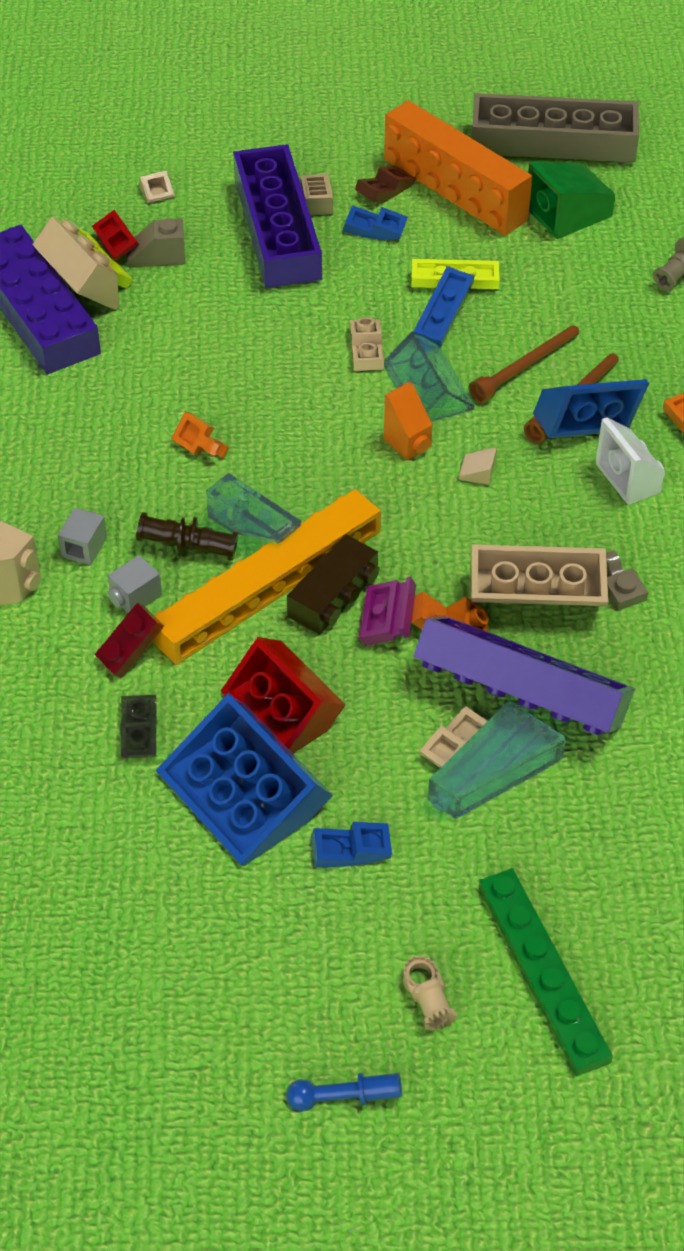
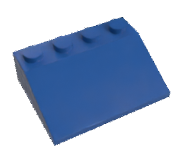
[156,693,333,866]

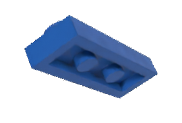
[413,266,474,348]

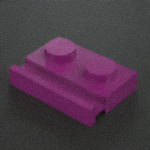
[359,577,416,646]

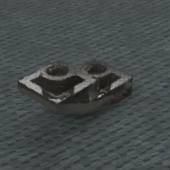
[120,695,157,758]

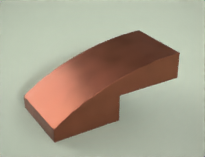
[355,166,416,203]

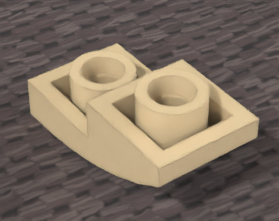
[350,317,384,371]

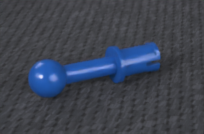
[286,1073,402,1112]

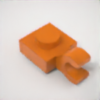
[171,411,230,458]

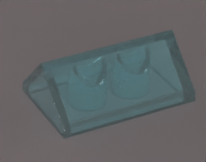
[384,331,475,422]

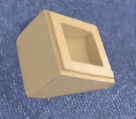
[138,170,175,204]
[459,448,497,485]

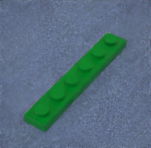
[478,868,613,1076]

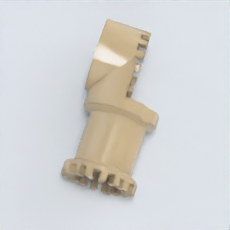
[402,955,457,1031]

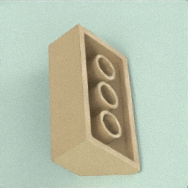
[470,544,608,606]

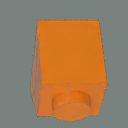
[384,381,433,461]

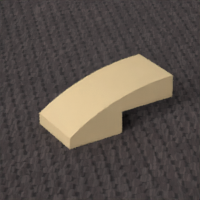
[419,706,494,773]

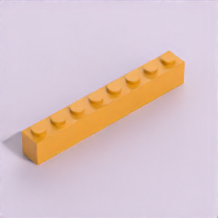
[152,489,381,665]

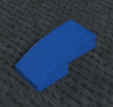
[343,205,408,240]
[311,822,392,867]

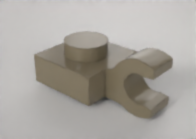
[606,550,648,611]

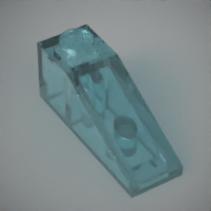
[206,473,301,544]

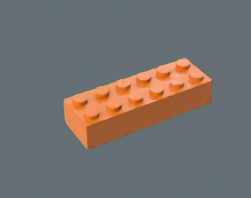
[384,100,532,236]

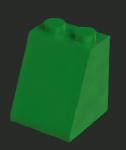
[528,161,615,239]

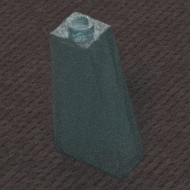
[428,700,566,819]

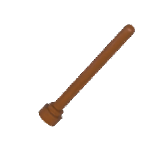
[469,325,579,404]
[524,353,618,443]

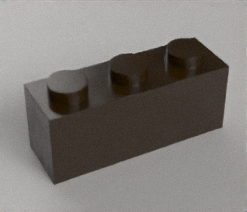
[287,534,380,635]

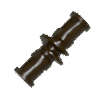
[136,512,239,561]

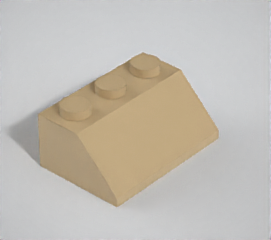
[32,217,119,310]

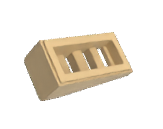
[301,174,333,216]

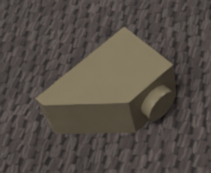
[127,219,185,267]

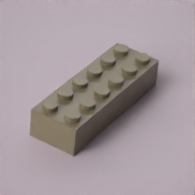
[472,93,639,163]

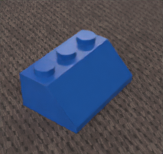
[533,379,649,438]

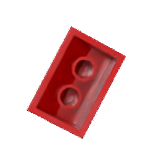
[221,637,346,754]

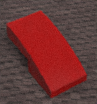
[92,210,139,261]

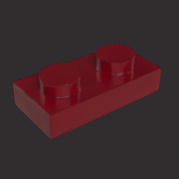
[94,602,164,678]

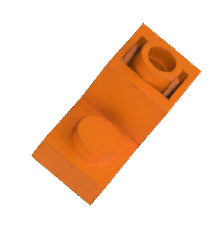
[412,591,489,632]

